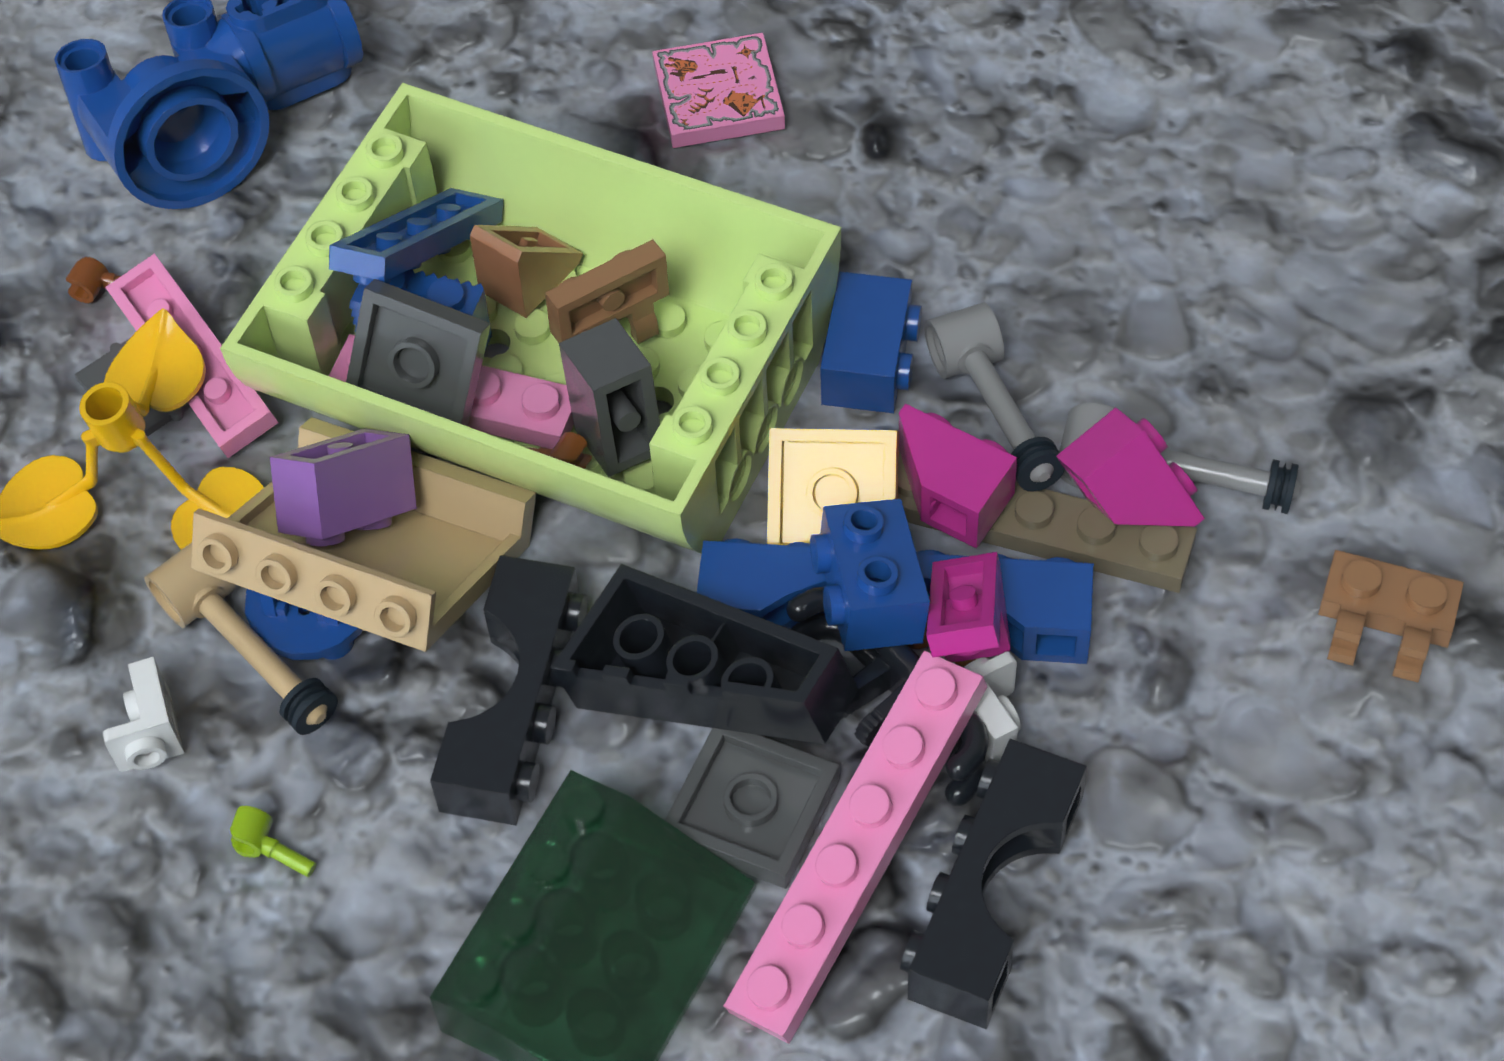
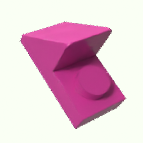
[926,552,1010,662]

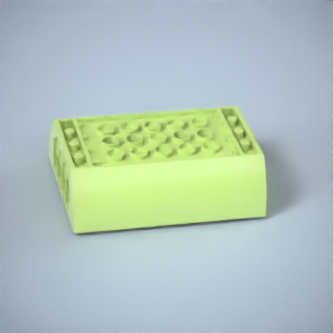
[220,83,841,553]

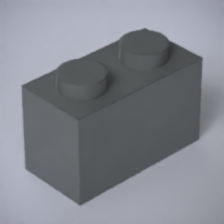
[559,318,660,477]

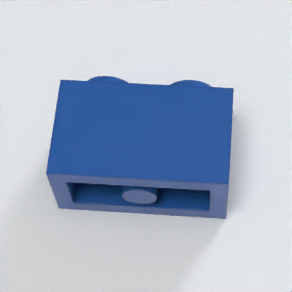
[820,271,922,414]

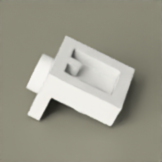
[964,651,1021,764]
[103,657,184,772]

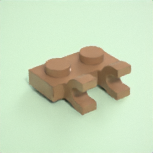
[545,239,669,344]
[1318,550,1464,683]

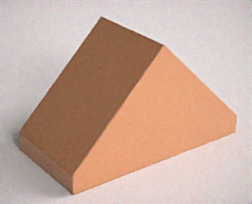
[470,225,583,318]

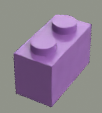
[270,428,417,546]

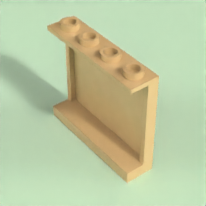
[191,417,536,652]

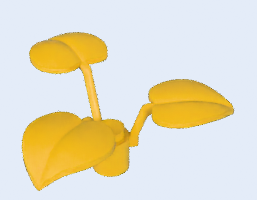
[0,308,264,550]

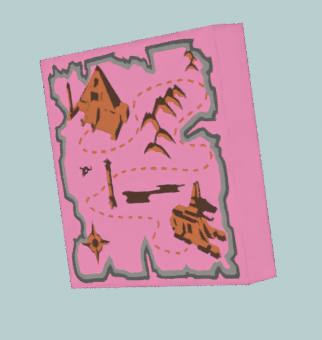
[652,33,785,148]

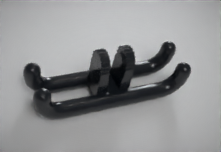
[786,586,989,806]

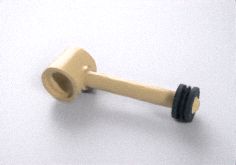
[144,542,338,735]

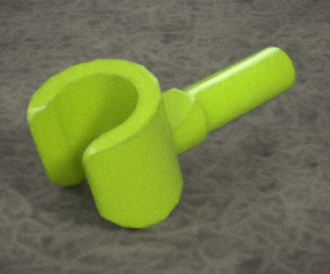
[230,806,317,878]

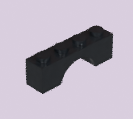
[430,555,588,826]
[900,738,1087,1029]

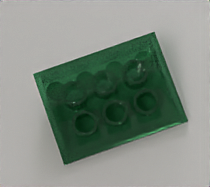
[430,770,756,1061]

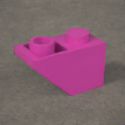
[899,403,1017,549]
[1056,407,1205,527]

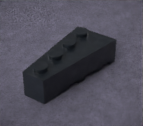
[551,564,859,744]

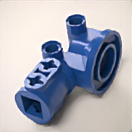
[54,0,363,209]

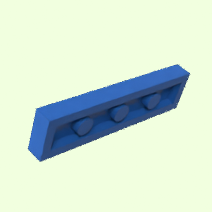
[329,188,503,285]

